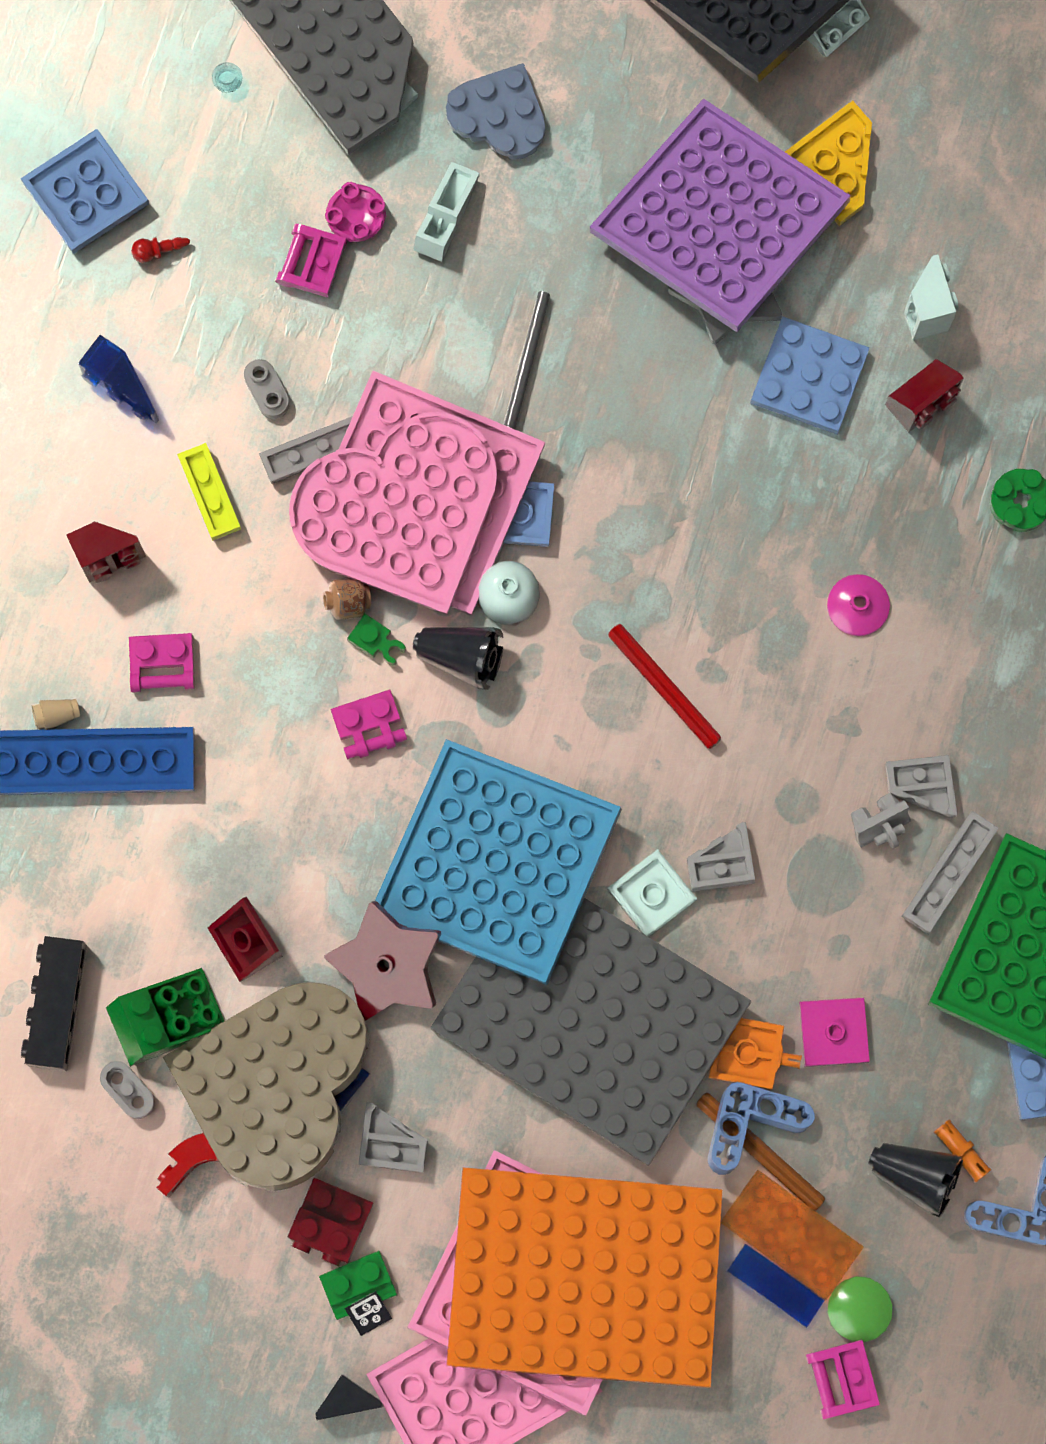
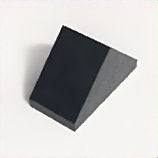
[315,1374,383,1420]

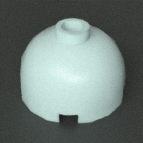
[478,561,540,625]

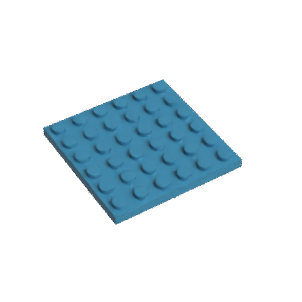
[375,739,622,985]

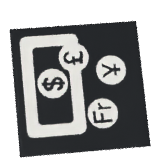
[344,1291,392,1336]

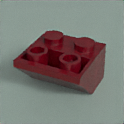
[885,359,964,433]
[66,521,146,583]

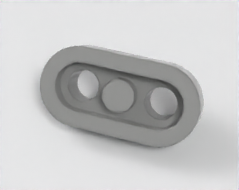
[244,359,289,419]
[100,1061,155,1119]

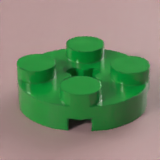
[989,469,1046,532]

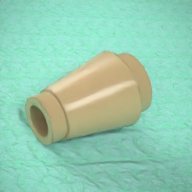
[31,699,80,730]

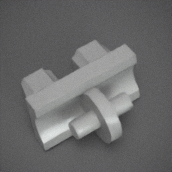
[851,793,911,849]

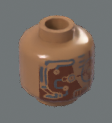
[323,578,371,620]

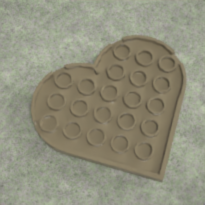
[163,982,369,1191]

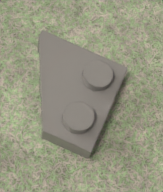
[885,755,957,817]
[359,1102,427,1173]

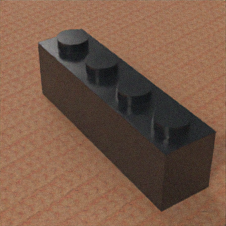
[21,936,87,1072]

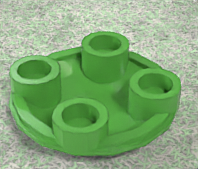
[828,1276,893,1342]

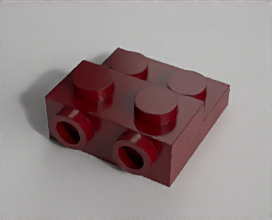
[287,1178,374,1267]

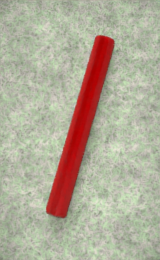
[608,624,721,749]

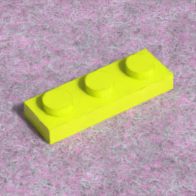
[177,443,241,541]

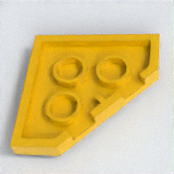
[785,100,872,226]

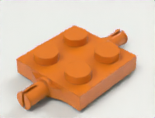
[709,1018,802,1091]

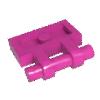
[330,689,407,760]

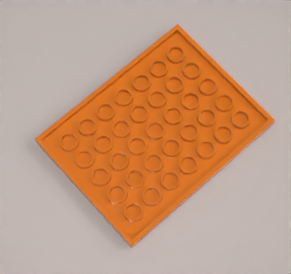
[446,1167,722,1388]

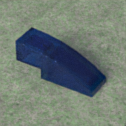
[726,1244,825,1328]

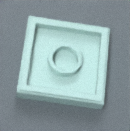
[607,849,697,937]

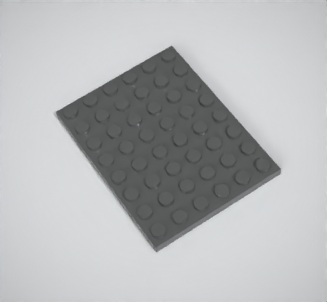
[430,898,751,1166]

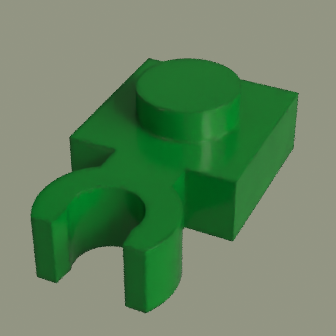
[347,614,406,666]

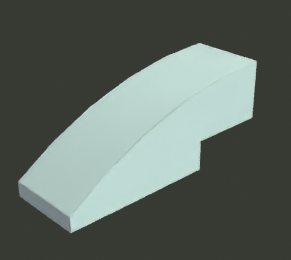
[413,162,480,262]

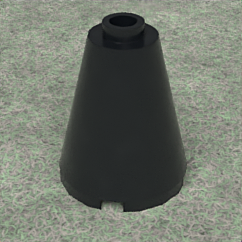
[413,627,503,690]
[868,1143,963,1218]

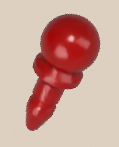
[131,237,190,263]

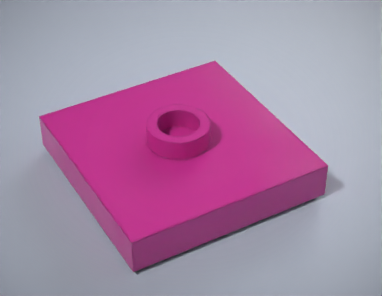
[799,998,870,1067]

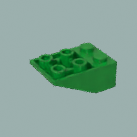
[106,968,224,1066]

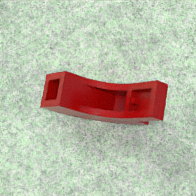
[156,1133,219,1198]

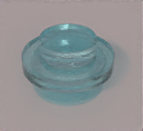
[212,62,243,93]

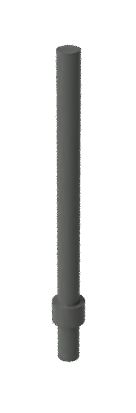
[504,291,550,429]

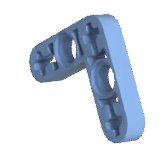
[708,1082,815,1175]
[964,1156,1046,1246]

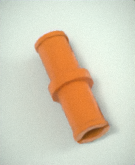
[934,1119,992,1183]

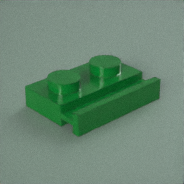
[319,1251,397,1320]

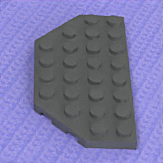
[229,0,414,155]

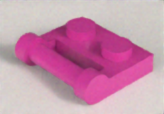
[275,224,347,298]
[129,633,195,693]
[806,1340,880,1419]

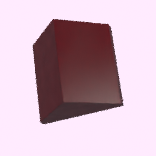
[207,896,283,982]

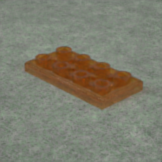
[720,1170,864,1301]

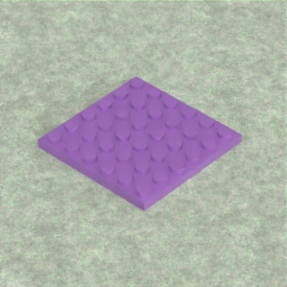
[590,98,850,332]

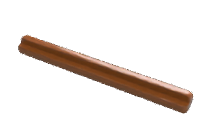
[696,1092,825,1211]

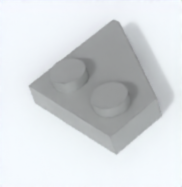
[687,822,755,892]

